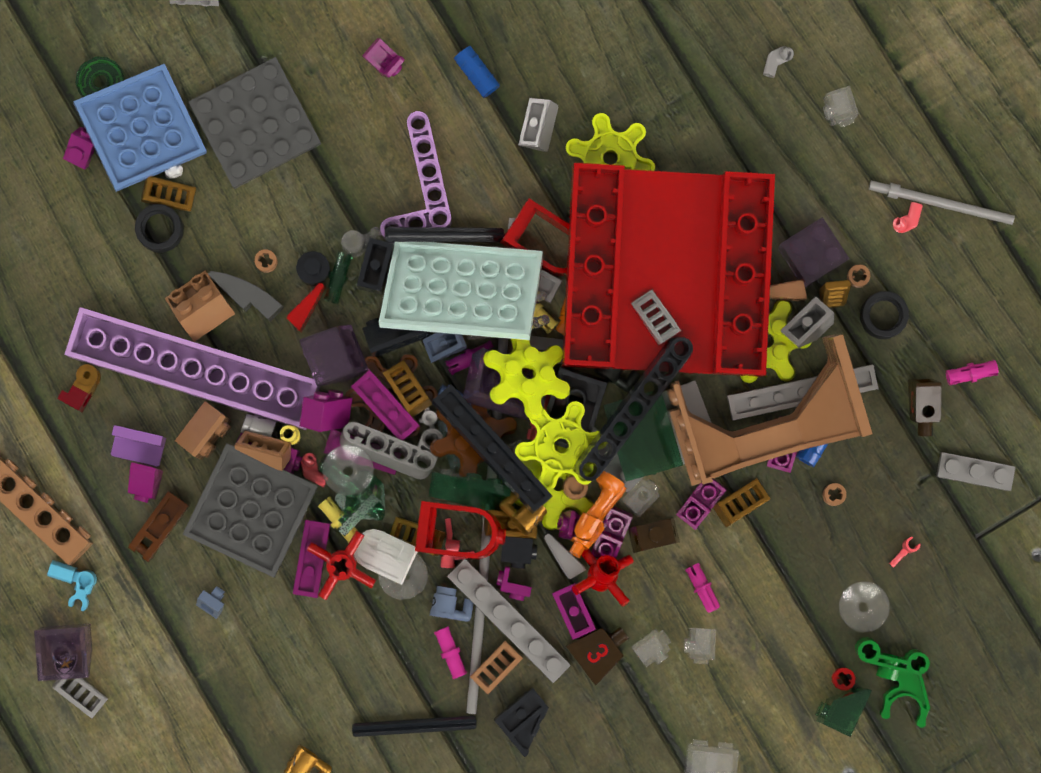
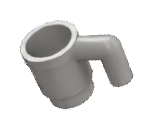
[240,413,276,447]

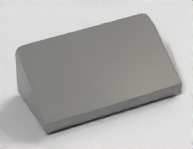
[518,98,558,152]

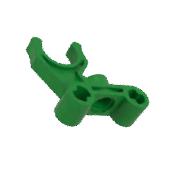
[855,637,930,728]

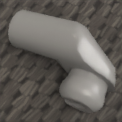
[763,46,794,78]

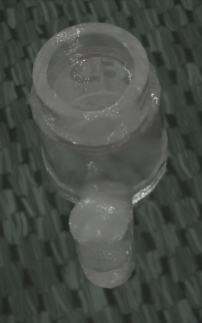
[341,227,381,257]

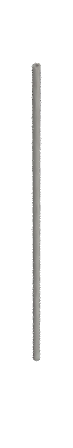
[466,218,515,714]

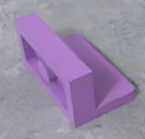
[111,425,166,467]

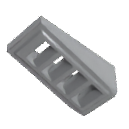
[631,290,681,345]
[543,534,586,580]
[52,670,108,718]

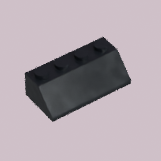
[362,318,436,357]

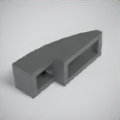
[208,271,284,322]

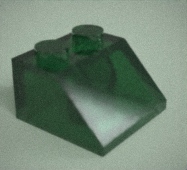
[815,687,872,737]

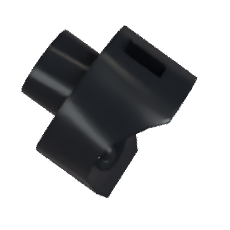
[296,251,331,286]

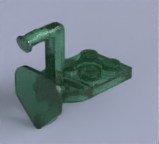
[318,454,385,537]

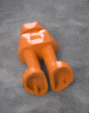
[569,471,627,558]

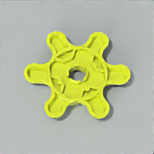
[566,113,655,171]
[740,300,812,383]
[483,339,570,420]
[515,401,607,490]
[515,445,594,530]

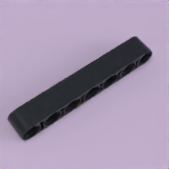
[575,337,693,481]

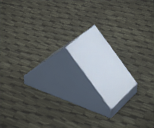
[423,332,467,363]

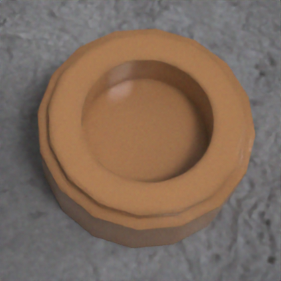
[562,475,588,500]

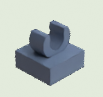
[196,586,225,619]

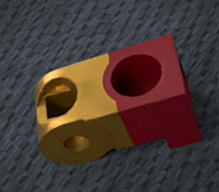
[57,364,101,413]

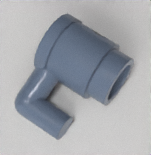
[430,586,473,622]

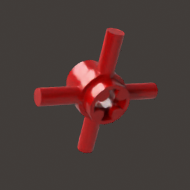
[307,530,376,600]
[572,549,633,607]

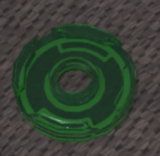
[75,56,126,97]

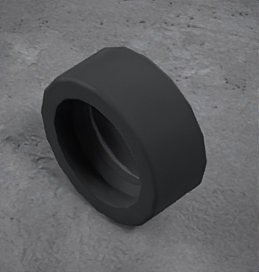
[135,204,184,253]
[860,291,909,339]

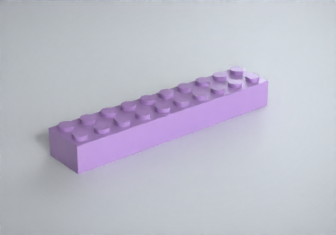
[64,307,321,430]

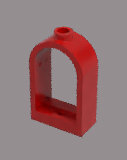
[500,198,569,276]
[415,501,506,559]

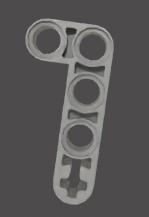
[339,422,443,480]

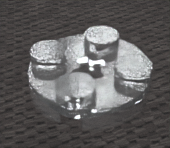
[378,554,428,600]

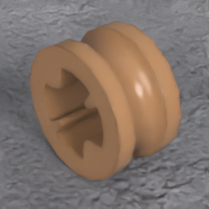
[254,249,278,273]
[847,265,870,288]
[822,483,846,506]

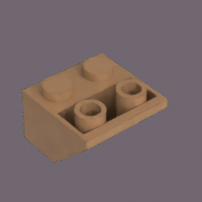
[165,270,235,342]
[175,401,232,460]

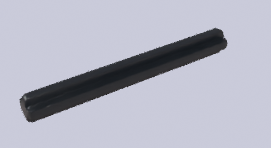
[385,227,505,242]
[352,715,477,737]

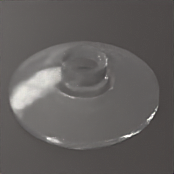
[323,445,374,495]
[839,582,890,632]

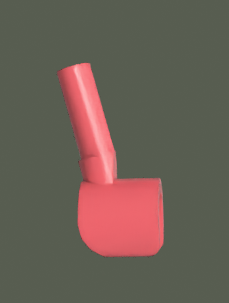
[445,518,460,552]
[889,537,920,568]
[441,551,475,568]

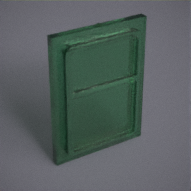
[603,391,683,482]

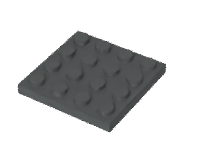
[189,57,321,189]
[183,443,318,578]

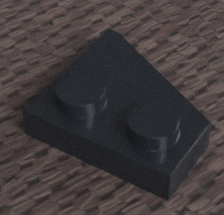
[494,687,549,757]

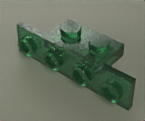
[428,472,516,511]

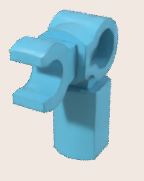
[47,560,97,611]

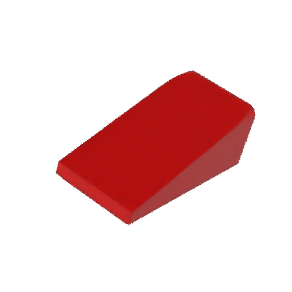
[286,283,326,333]

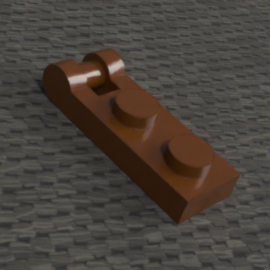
[128,491,189,563]

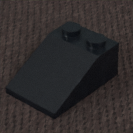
[546,365,609,448]

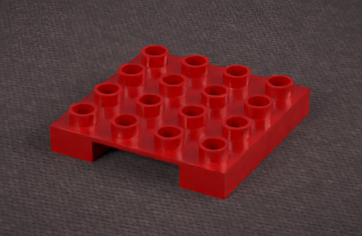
[562,163,775,377]

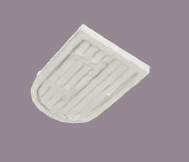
[354,529,417,585]

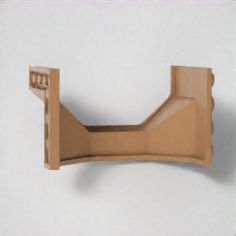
[666,334,872,486]

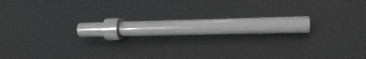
[868,180,1015,225]

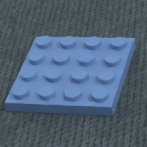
[74,64,206,192]

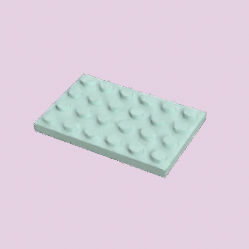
[379,242,543,340]

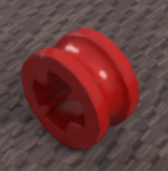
[832,668,856,690]

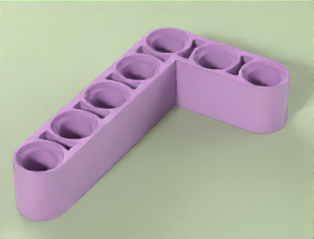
[380,111,452,243]

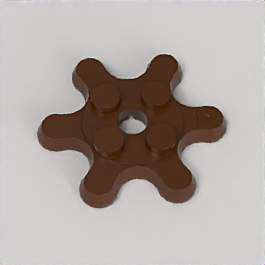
[345,354,438,437]
[430,392,517,482]

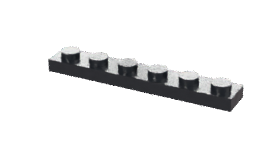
[431,384,553,514]

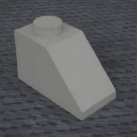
[781,297,834,348]

